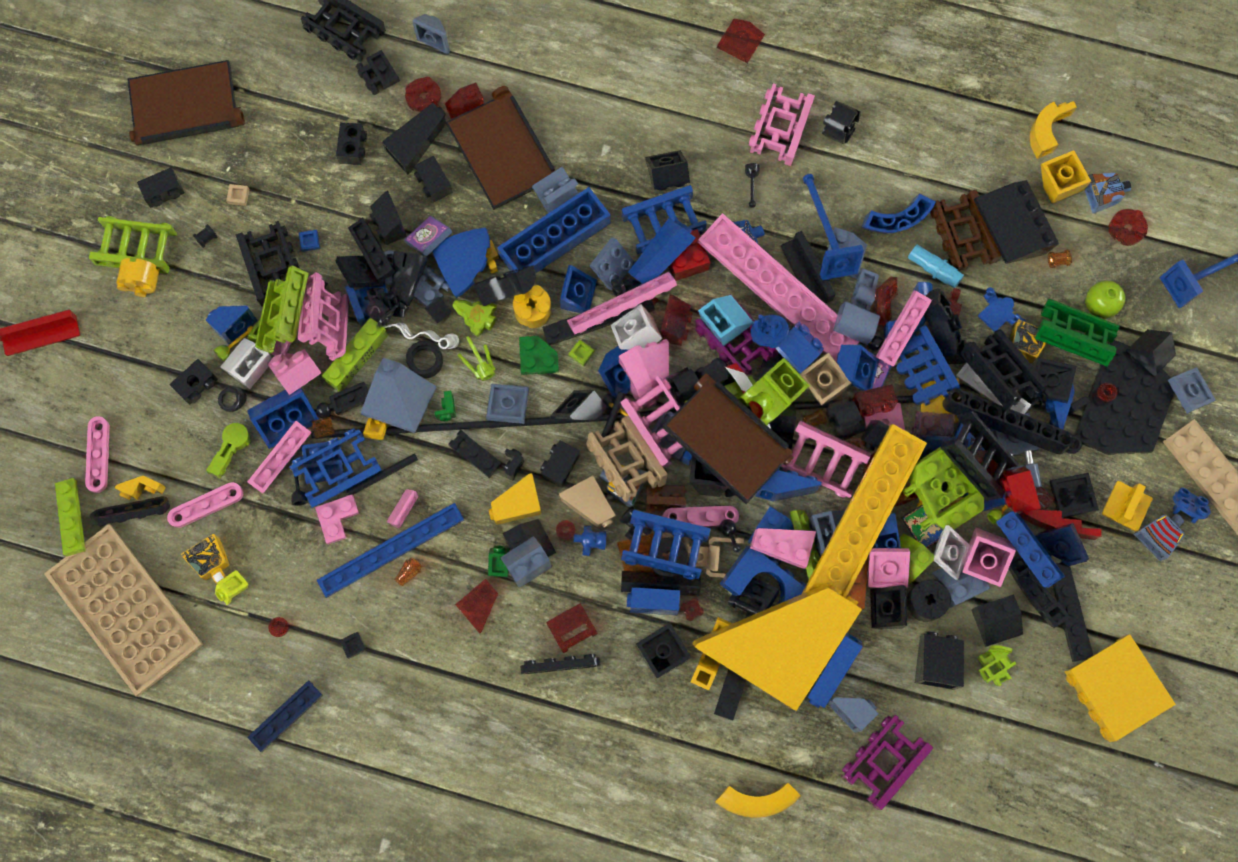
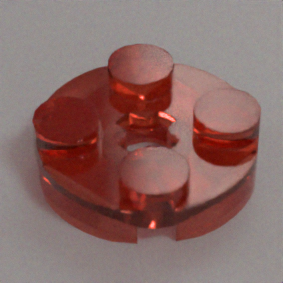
[405,77,442,112]
[1109,209,1148,246]

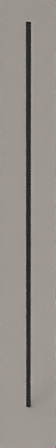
[311,395,914,439]

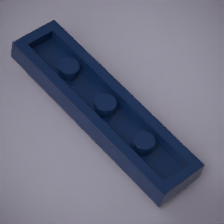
[247,680,323,752]

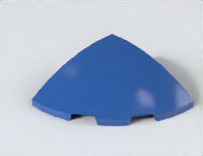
[432,228,490,298]

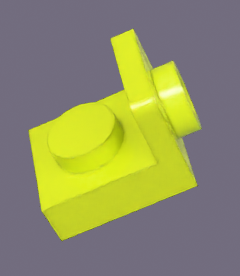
[215,570,249,605]

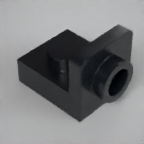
[611,278,642,297]
[504,448,525,481]

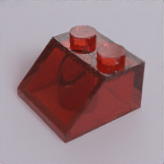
[660,294,693,346]

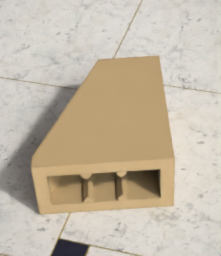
[559,476,616,528]

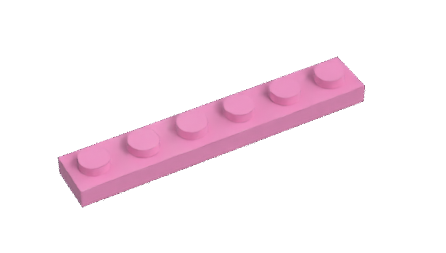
[567,272,677,335]

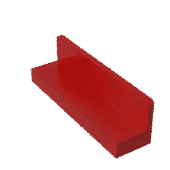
[0,309,80,356]

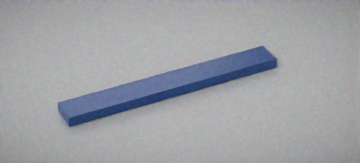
[317,503,464,598]

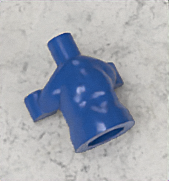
[573,526,606,556]

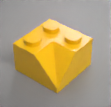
[1041,150,1091,204]

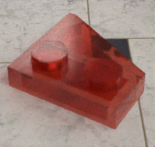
[455,579,498,634]

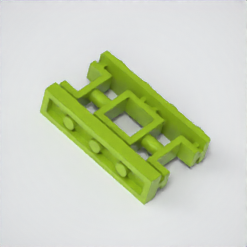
[255,266,309,354]

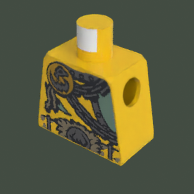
[1010,319,1046,363]
[181,534,230,584]

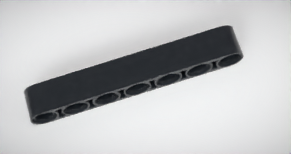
[942,388,1074,455]

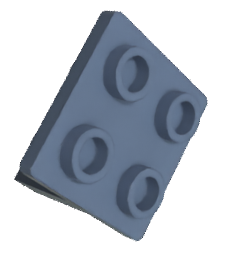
[532,167,579,213]

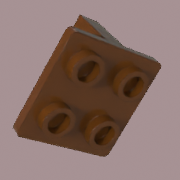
[646,485,686,520]

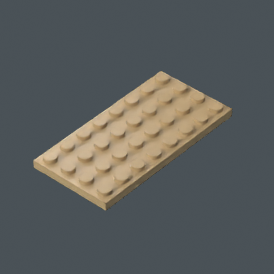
[44,524,203,697]

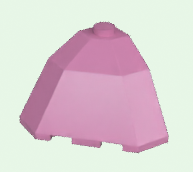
[619,339,669,410]

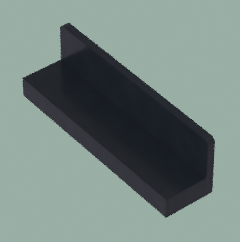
[781,231,836,304]
[621,571,701,596]

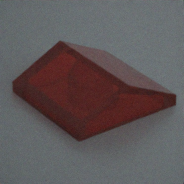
[717,19,765,64]

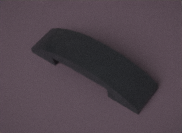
[1009,554,1071,628]

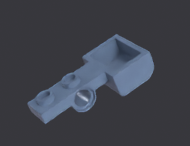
[833,268,880,345]

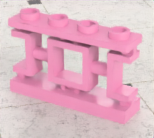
[748,83,815,166]
[298,272,349,361]

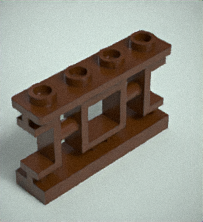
[930,189,1001,271]

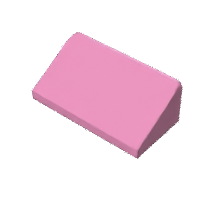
[387,489,418,529]

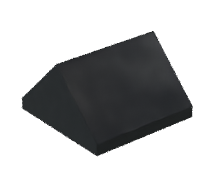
[1126,329,1176,376]
[870,585,907,629]

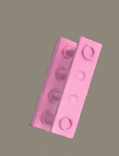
[620,376,683,468]
[781,421,871,498]

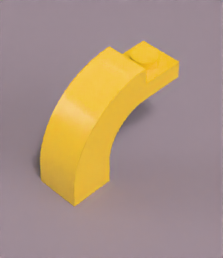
[1030,101,1077,159]
[691,617,733,690]

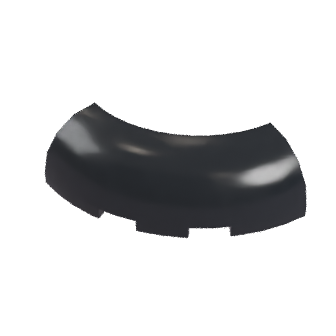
[473,265,536,306]
[923,288,966,364]

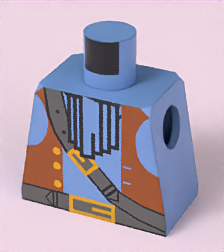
[1085,173,1131,213]

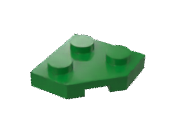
[519,336,559,375]

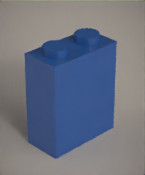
[627,587,680,616]

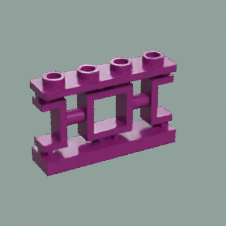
[695,294,779,376]
[841,715,933,810]

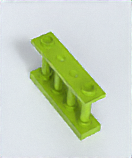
[89,216,177,274]

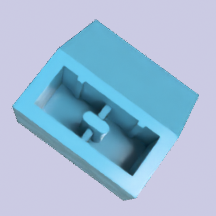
[698,295,754,346]

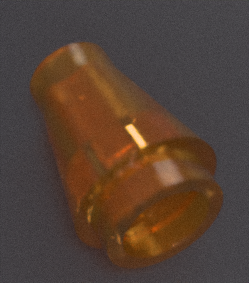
[394,557,423,586]

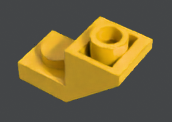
[115,476,166,500]

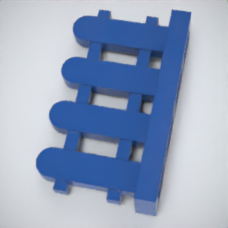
[896,325,960,406]

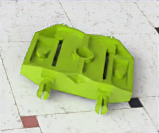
[903,445,984,530]

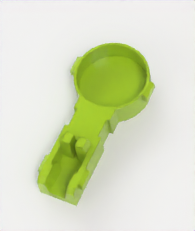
[206,423,251,478]

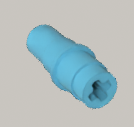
[908,244,964,289]

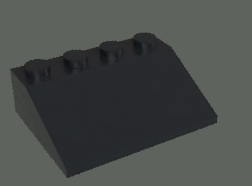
[974,180,1059,264]

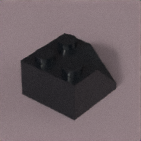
[636,623,691,678]

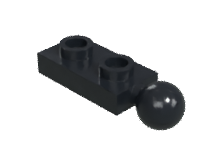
[316,382,368,418]

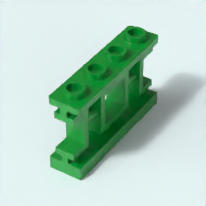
[1035,299,1119,366]

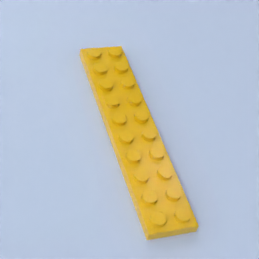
[802,424,927,598]

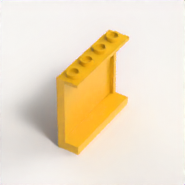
[1064,634,1176,742]

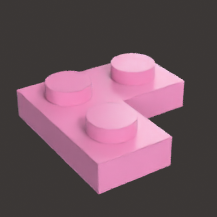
[315,495,359,545]

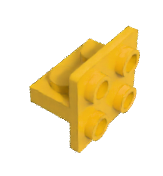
[1102,481,1153,531]

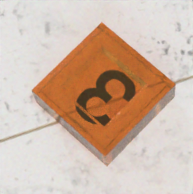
[312,417,335,438]

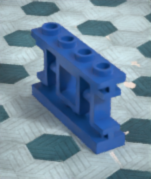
[289,428,382,508]
[997,511,1065,588]

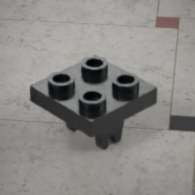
[1049,473,1099,518]

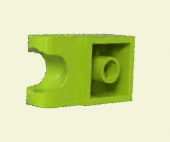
[741,358,810,425]

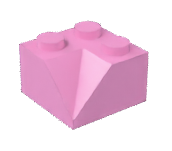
[267,349,321,395]

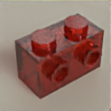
[852,384,898,417]

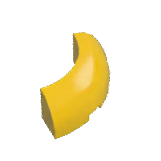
[715,783,801,818]

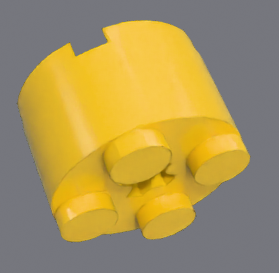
[116,258,160,297]
[513,285,552,328]

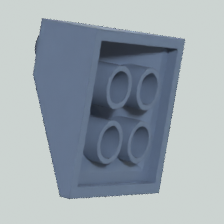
[361,358,436,433]

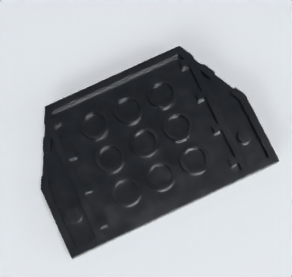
[1074,340,1174,455]

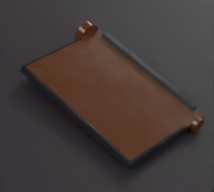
[128,60,245,146]
[446,86,555,210]
[662,373,794,504]

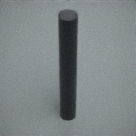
[601,392,626,438]

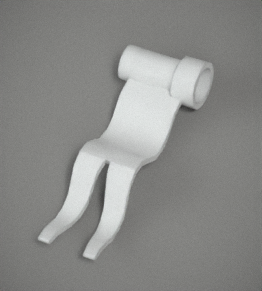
[383,323,459,349]

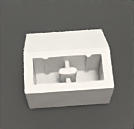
[220,338,272,389]

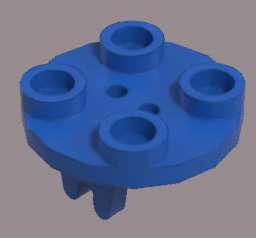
[751,314,789,348]
[1172,488,1211,524]

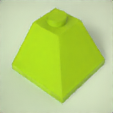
[899,533,934,585]

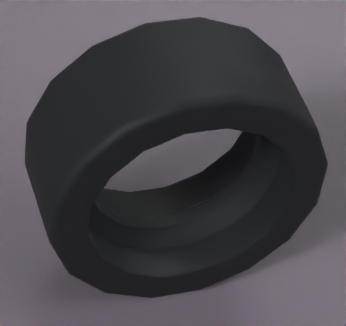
[406,340,443,378]

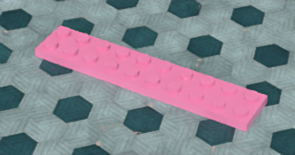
[697,213,859,364]

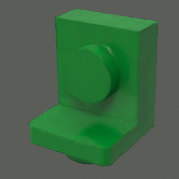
[435,390,456,422]
[488,545,510,577]

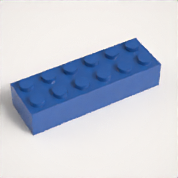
[497,187,611,273]

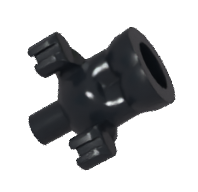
[619,506,652,540]

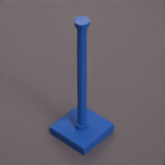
[803,174,864,280]
[1159,253,1238,308]

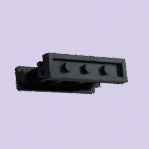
[300,0,386,62]
[235,221,300,307]
[960,329,1048,410]

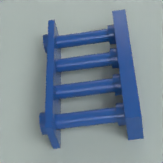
[621,185,707,254]
[621,510,711,580]

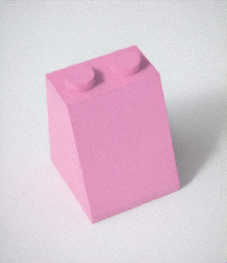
[962,527,1016,587]

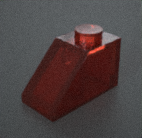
[445,82,484,119]

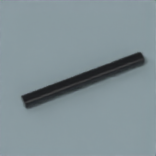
[346,453,418,495]

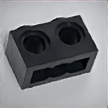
[336,122,367,165]

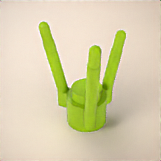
[457,336,496,381]

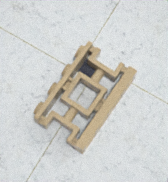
[586,415,668,502]

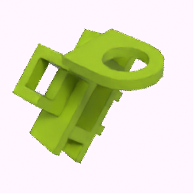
[977,645,1016,686]

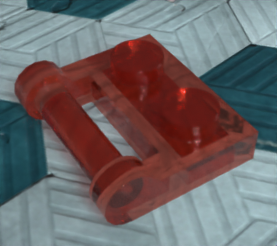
[546,603,598,654]

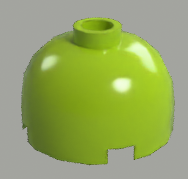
[1085,280,1125,319]

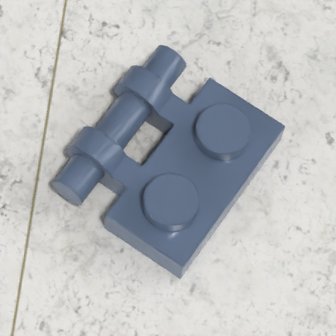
[414,266,450,307]

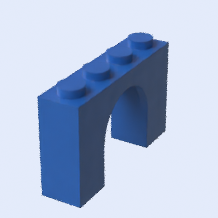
[719,545,807,605]

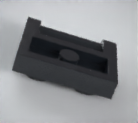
[728,578,779,615]

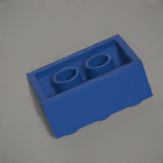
[247,387,320,449]

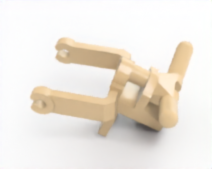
[681,536,744,578]

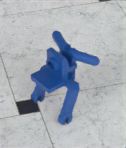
[978,287,1026,332]

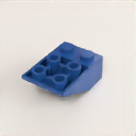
[755,468,822,502]

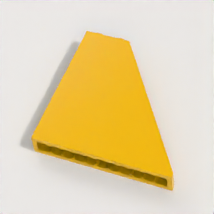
[693,585,862,711]

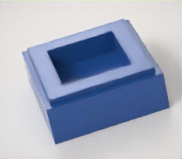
[299,230,320,252]

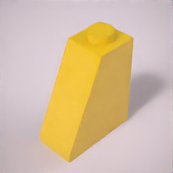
[488,474,541,525]

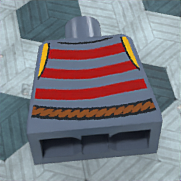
[1134,514,1185,561]

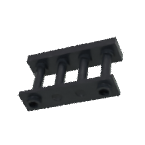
[941,410,1019,501]

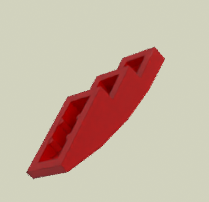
[1018,510,1102,540]

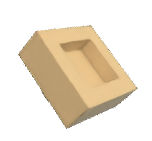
[226,184,249,206]

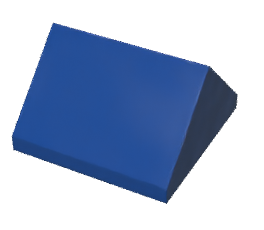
[560,265,597,314]

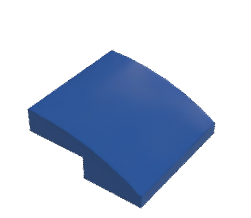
[301,441,345,484]

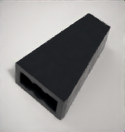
[382,103,446,175]

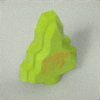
[452,300,497,337]

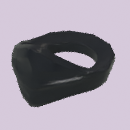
[218,386,247,412]

